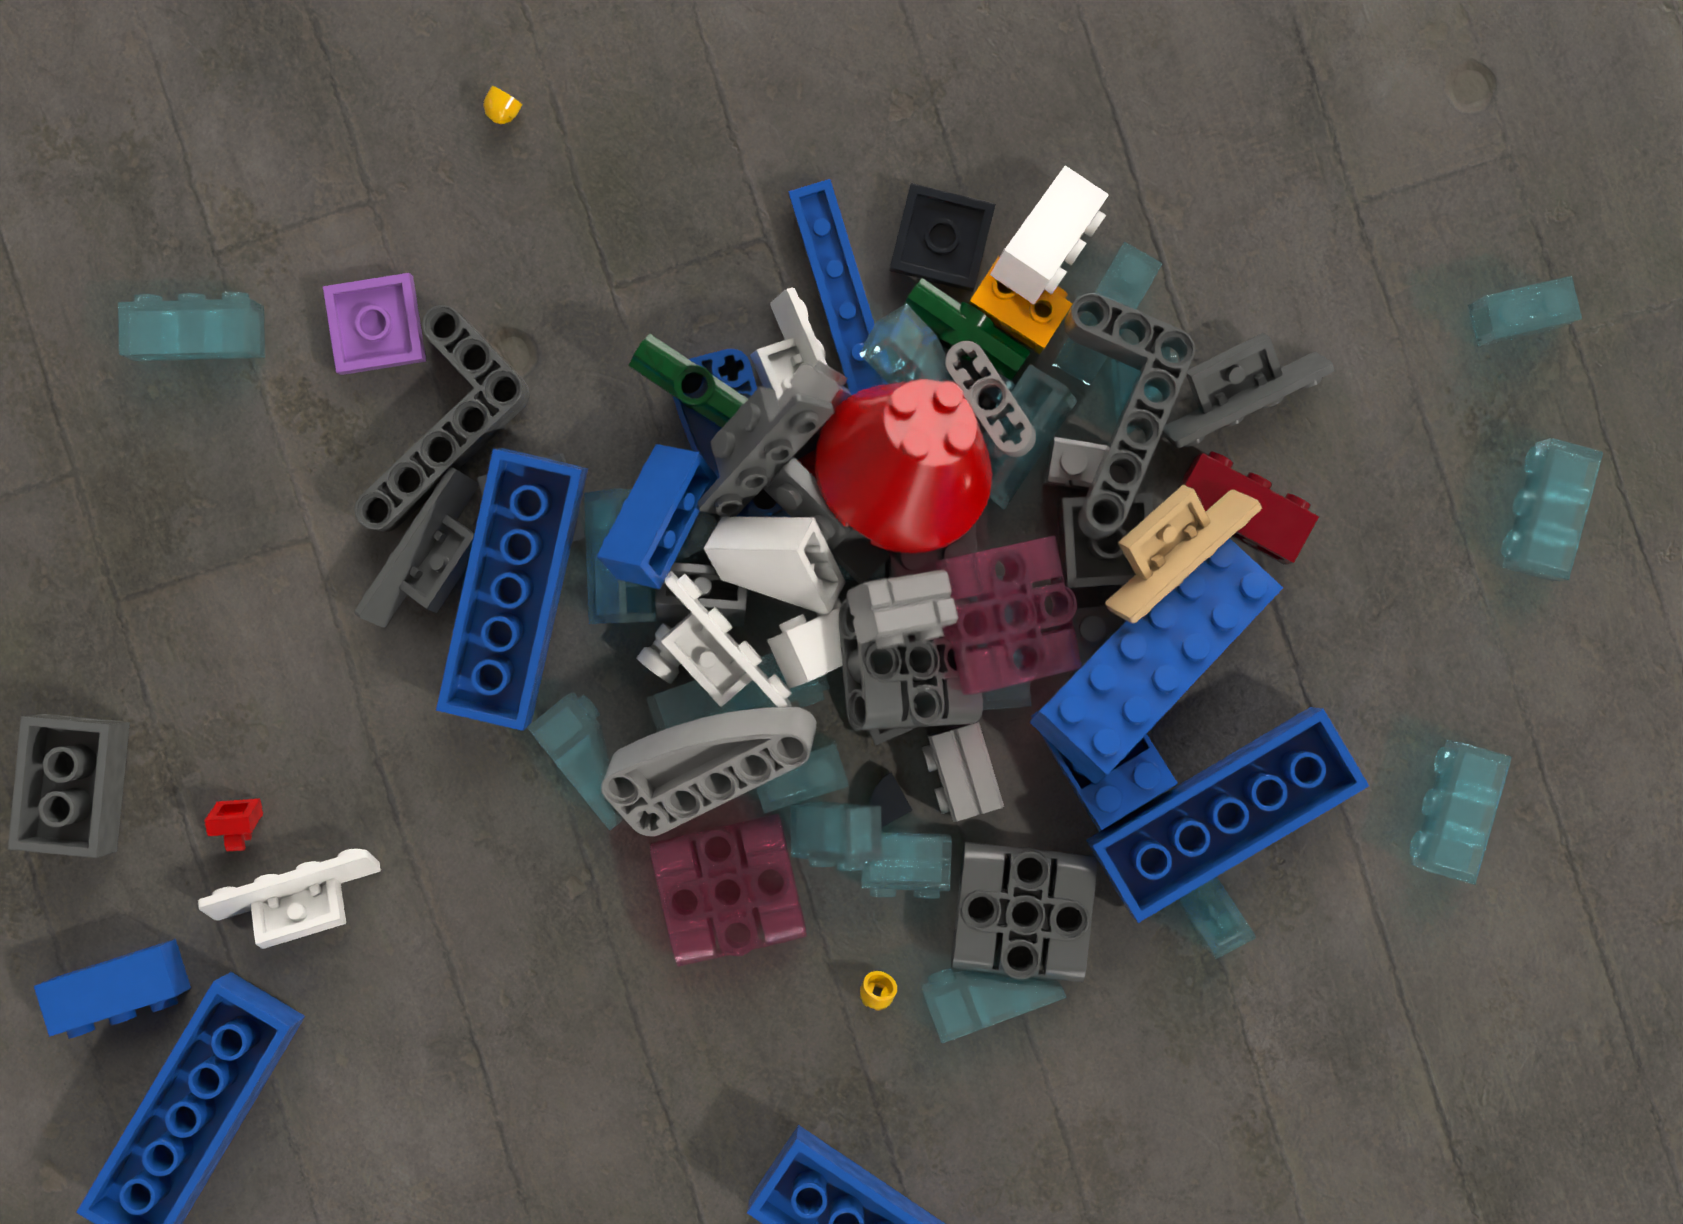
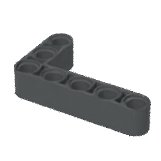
[1064,292,1195,540]
[354,305,530,532]

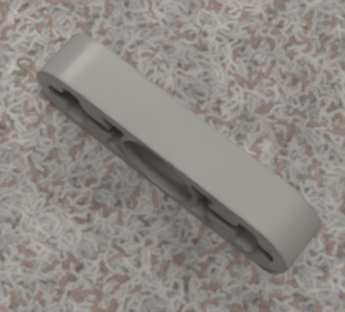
[945,341,1036,457]

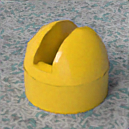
[483,86,523,124]
[860,971,897,1011]

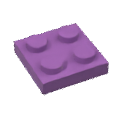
[323,273,426,375]

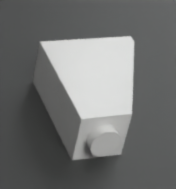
[704,517,846,614]

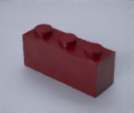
[1177,451,1319,565]

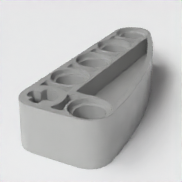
[601,707,816,836]

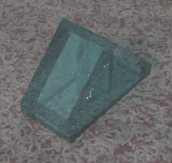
[1178,877,1256,959]

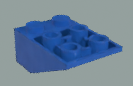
[1031,710,1178,832]

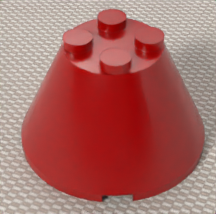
[814,379,992,553]

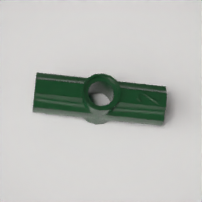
[901,278,1030,381]
[628,333,748,428]

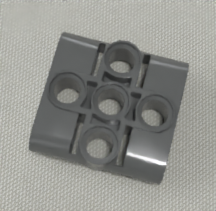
[839,597,983,730]
[951,842,1097,983]

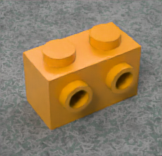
[969,256,1073,354]

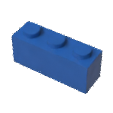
[597,444,717,589]
[34,939,191,1039]

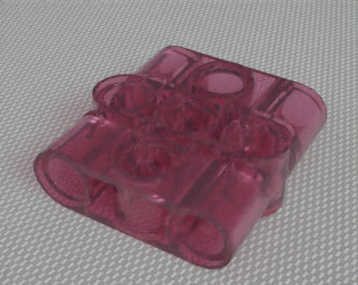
[935,535,1082,695]
[650,813,807,967]

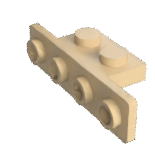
[1105,485,1262,623]

